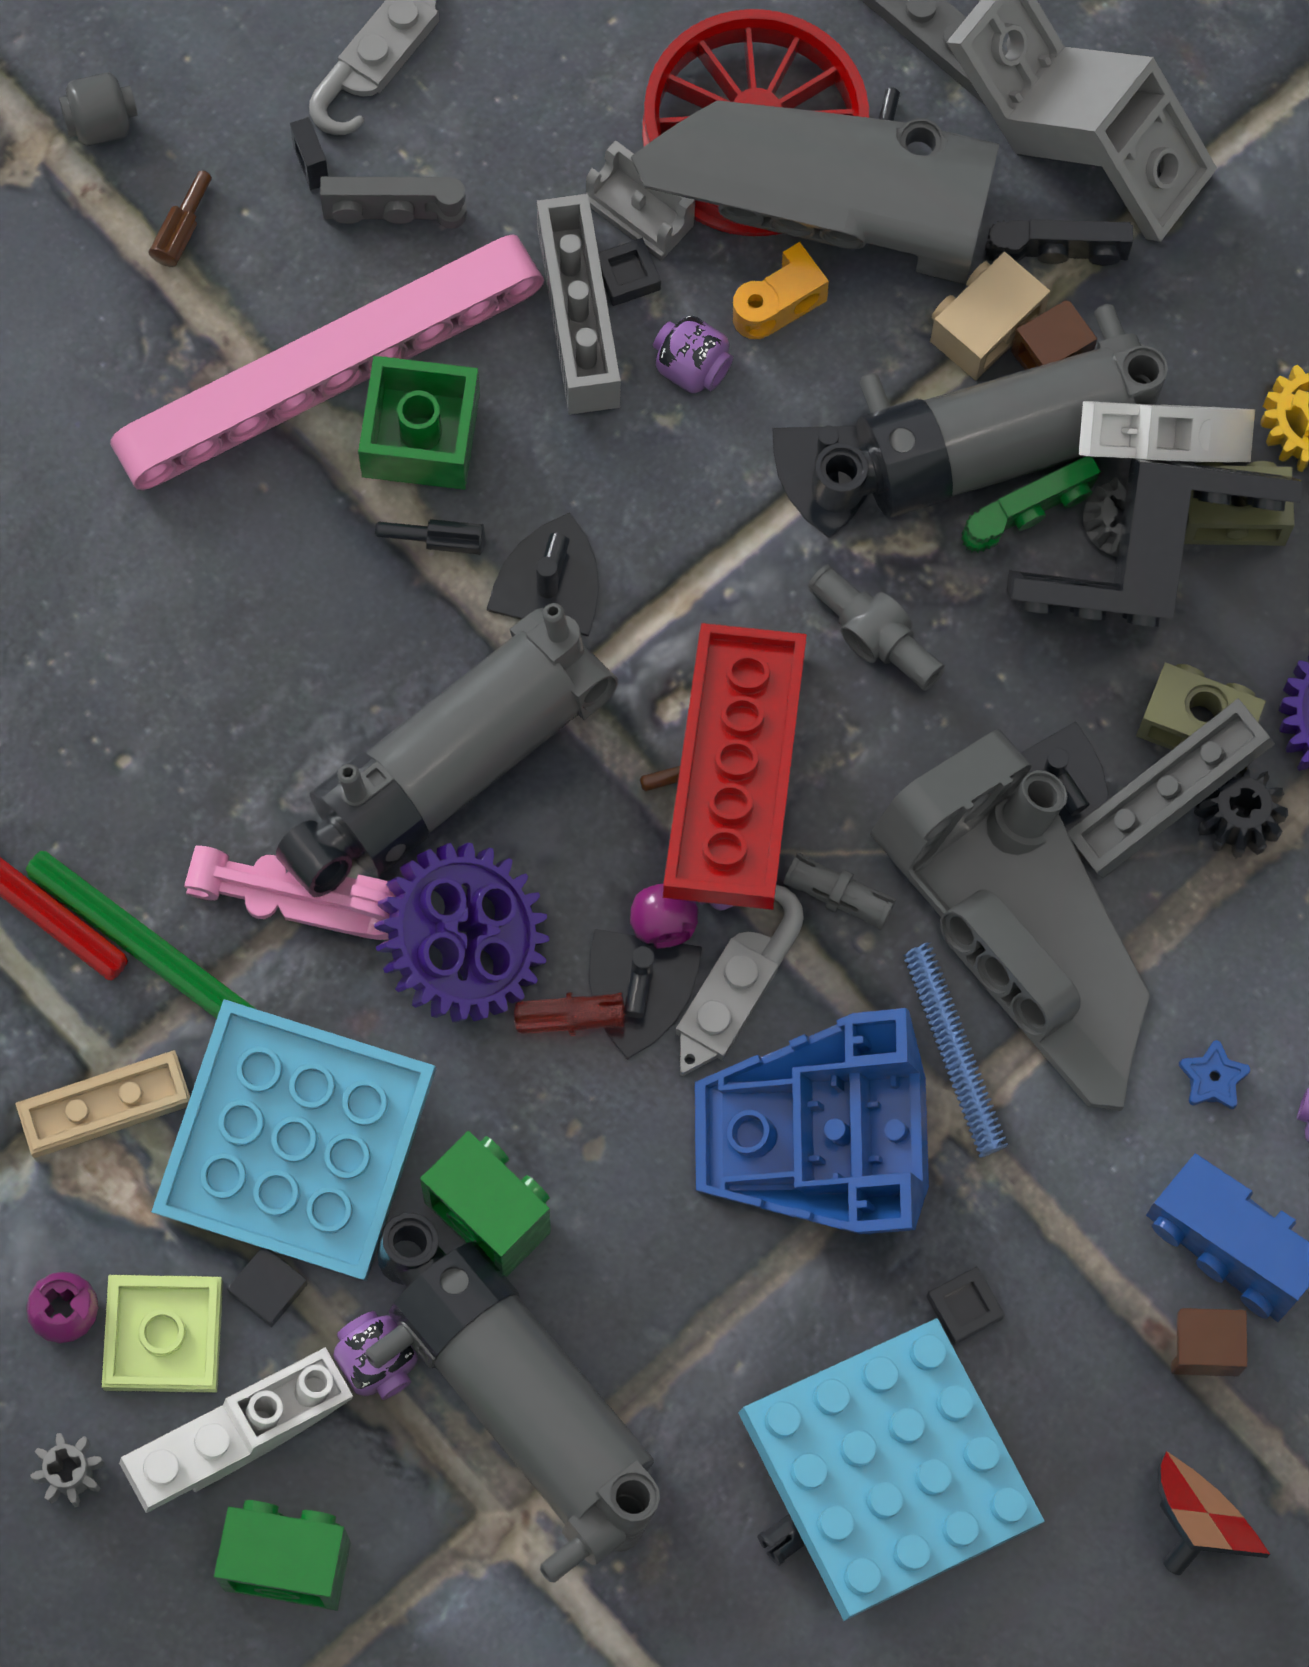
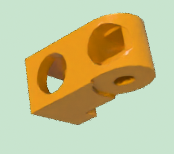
[733,242,829,339]

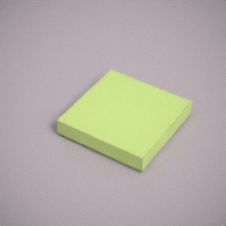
[102,1275,223,1392]

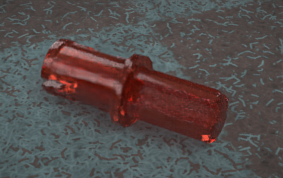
[514,992,625,1036]

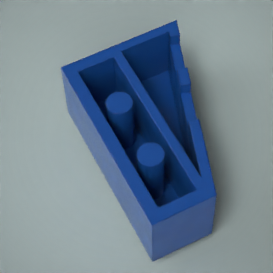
[1146,1153,1309,1322]

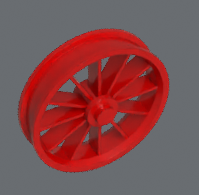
[642,9,869,236]

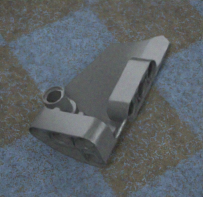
[631,100,1000,285]
[870,729,1150,1111]

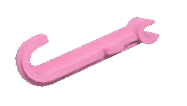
[184,846,396,940]

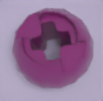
[630,884,698,948]
[26,1272,99,1343]

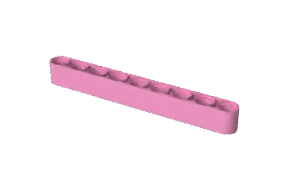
[110,235,544,490]

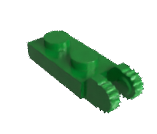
[961,456,1100,553]

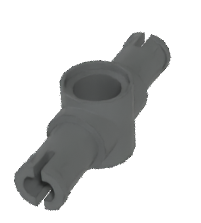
[808,564,945,691]

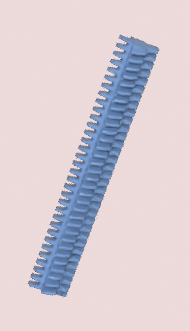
[903,943,1008,1158]

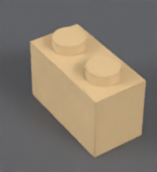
[930,252,1050,381]

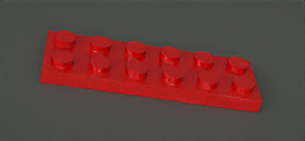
[663,623,807,910]

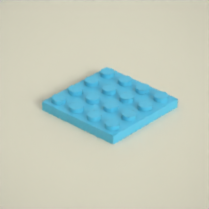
[151,999,437,1281]
[738,1318,1044,1621]

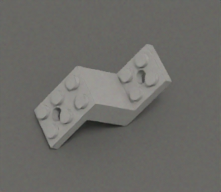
[946,0,1217,242]

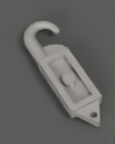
[309,0,439,135]
[676,885,804,1076]

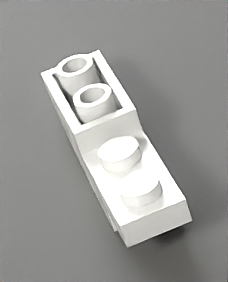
[1079,401,1255,462]
[119,1347,353,1513]

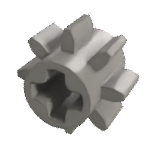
[30,1433,105,1507]

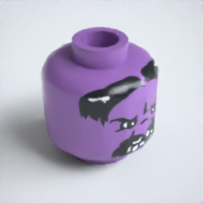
[653,316,733,393]
[333,1311,418,1400]

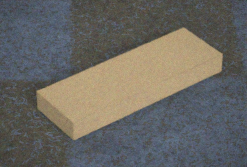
[15,1050,190,1158]

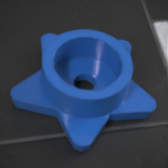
[1179,1040,1250,1109]

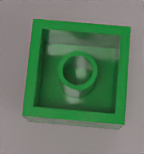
[358,356,480,490]
[420,1130,551,1277]
[214,1500,351,1611]

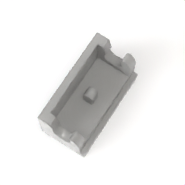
[586,140,695,261]

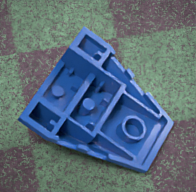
[695,1008,929,1234]

